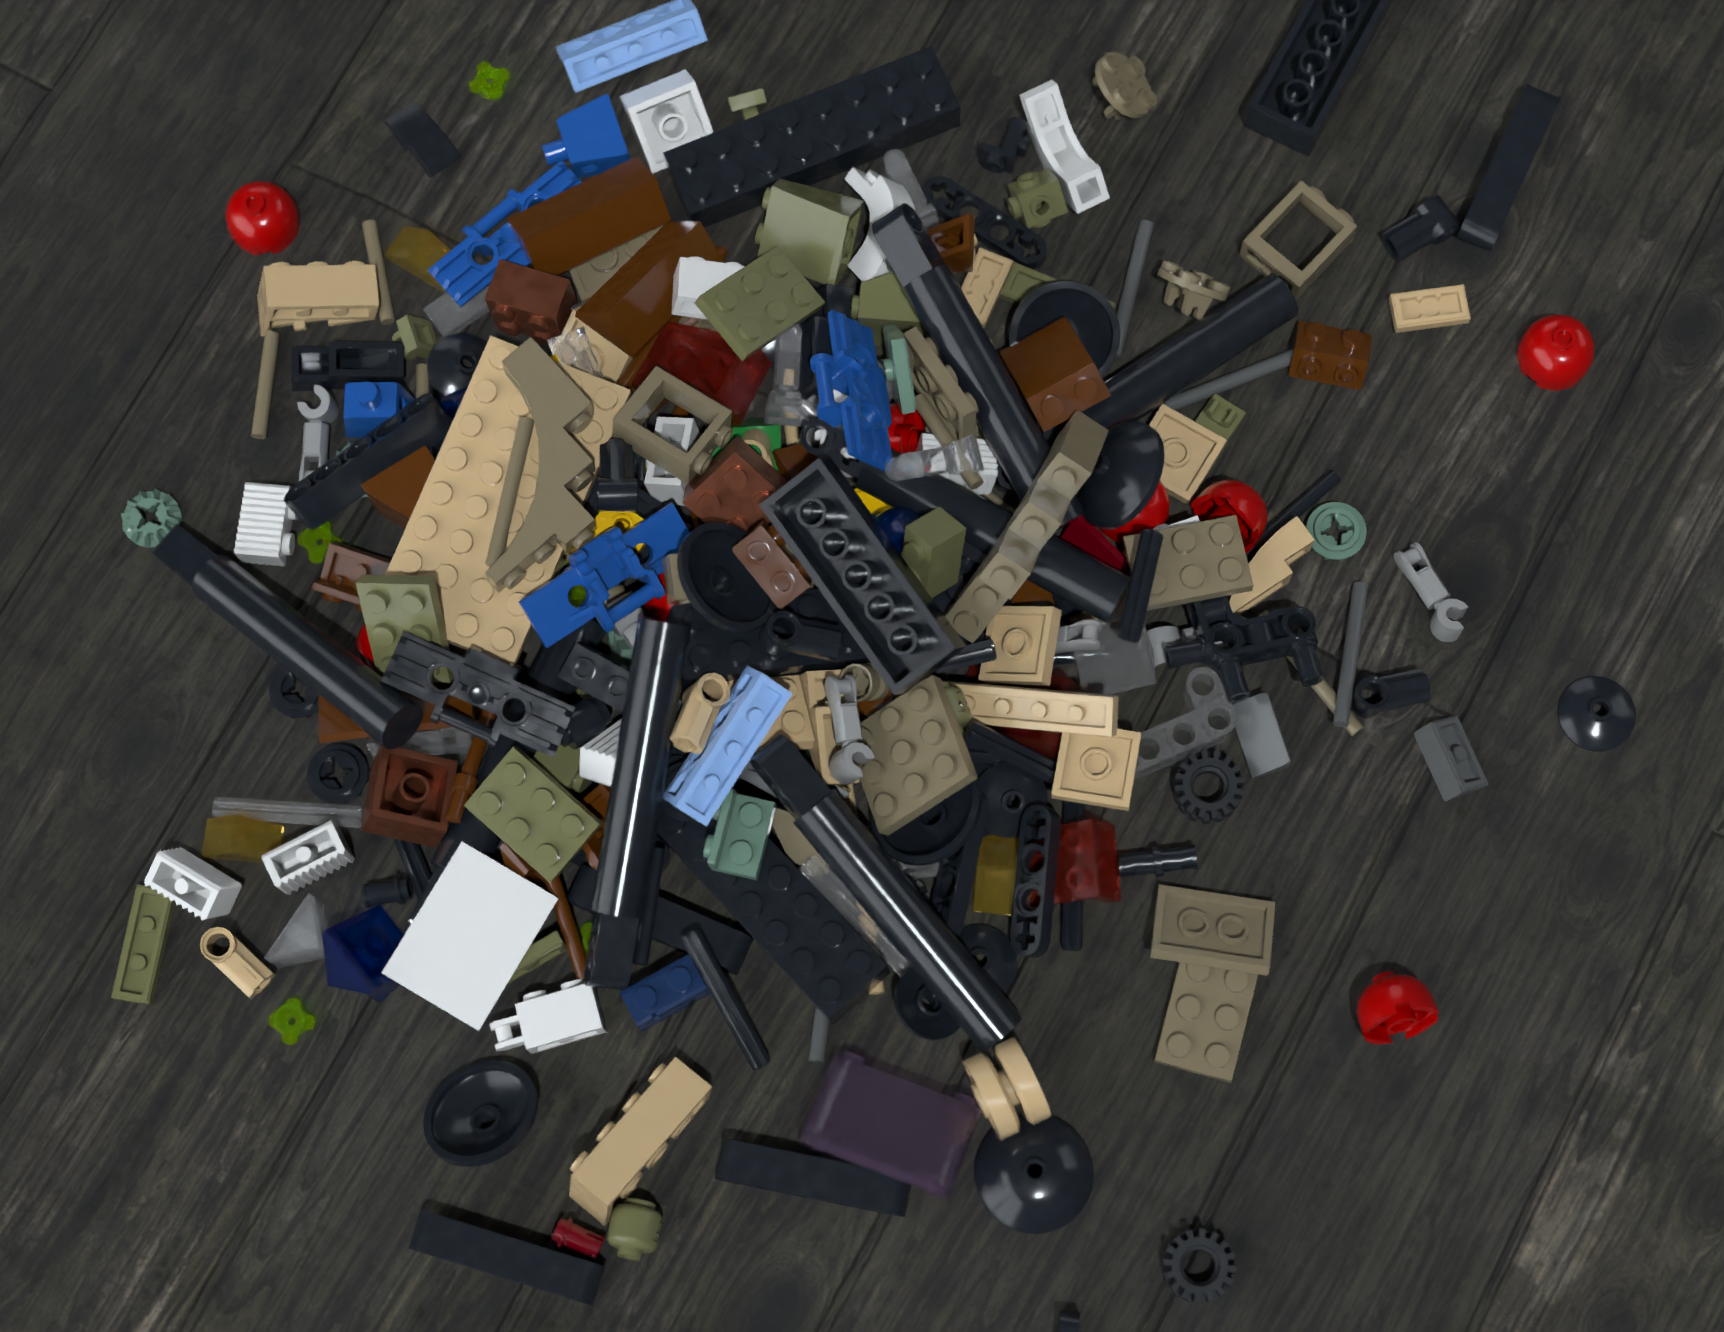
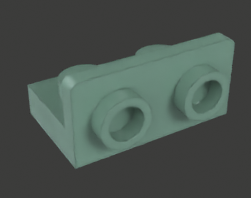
[703,789,777,880]

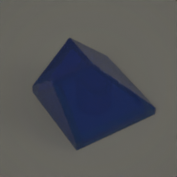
[322,905,404,1003]

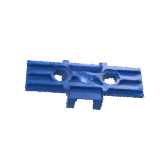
[428,160,582,308]
[810,310,892,473]
[518,503,690,648]

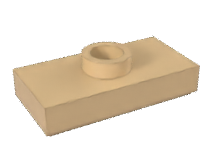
[961,247,1013,328]
[1389,284,1471,333]

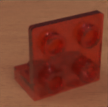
[1030,819,1121,908]

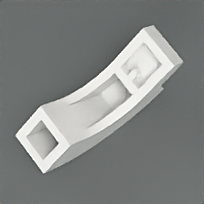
[1019,80,1110,214]
[844,167,915,282]

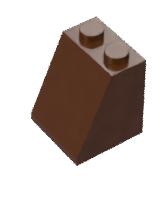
[999,316,1111,432]
[361,445,435,530]

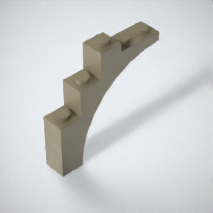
[485,337,597,593]
[944,410,1109,643]

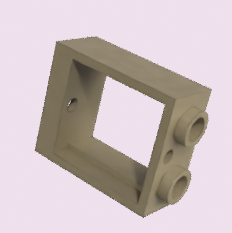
[1239,181,1357,300]
[612,366,733,484]

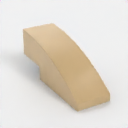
[1229,516,1315,616]
[799,669,859,785]

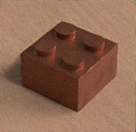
[485,259,579,346]
[682,436,788,535]
[360,746,458,848]

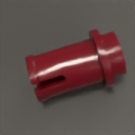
[551,1217,605,1260]

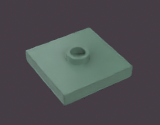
[882,324,917,414]

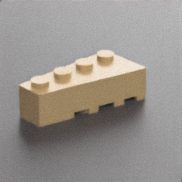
[569,1057,712,1226]

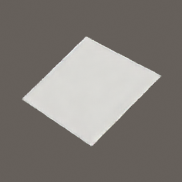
[382,842,559,1031]

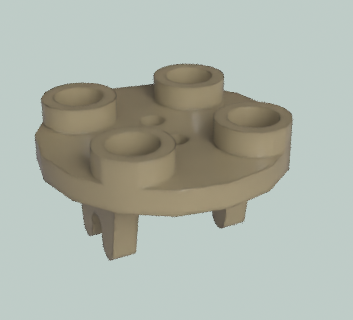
[1092,52,1157,120]
[1157,260,1231,320]

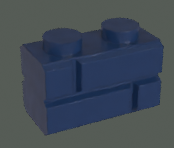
[619,954,710,1032]

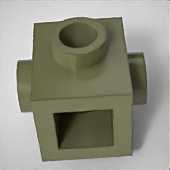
[1006,169,1068,228]

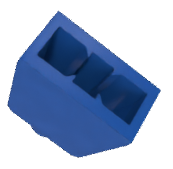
[541,94,630,178]
[344,381,415,438]

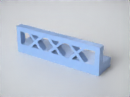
[556,0,708,93]
[663,666,793,827]

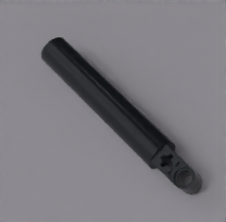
[872,203,1087,531]
[994,273,1299,493]
[800,419,1131,624]
[151,524,422,750]
[584,617,691,991]
[402,619,606,935]
[749,734,1022,1052]

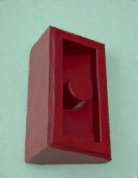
[1060,516,1130,576]

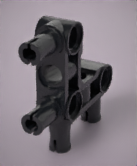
[1164,596,1324,703]

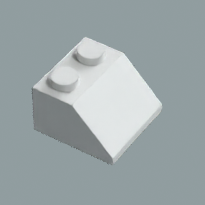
[619,69,713,174]

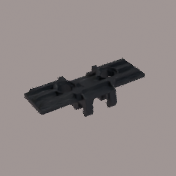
[381,631,576,757]

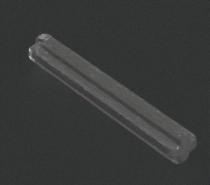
[212,797,364,828]
[799,854,911,977]

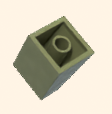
[755,179,864,285]
[851,271,953,347]

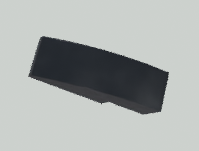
[797,283,853,400]
[291,341,404,391]

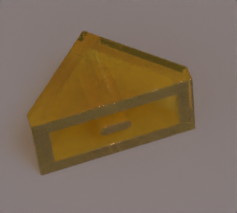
[384,226,451,293]
[202,814,284,863]
[973,836,1019,916]

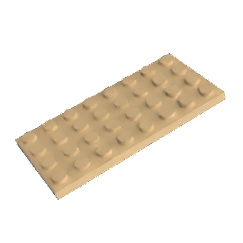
[385,336,631,665]

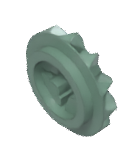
[121,489,181,548]
[1306,502,1367,562]

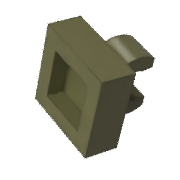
[727,88,767,120]
[392,315,437,360]
[1195,393,1246,446]

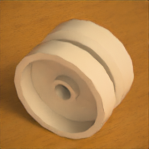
[963,1037,1051,1140]

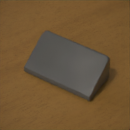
[1228,692,1291,779]
[1414,715,1489,801]

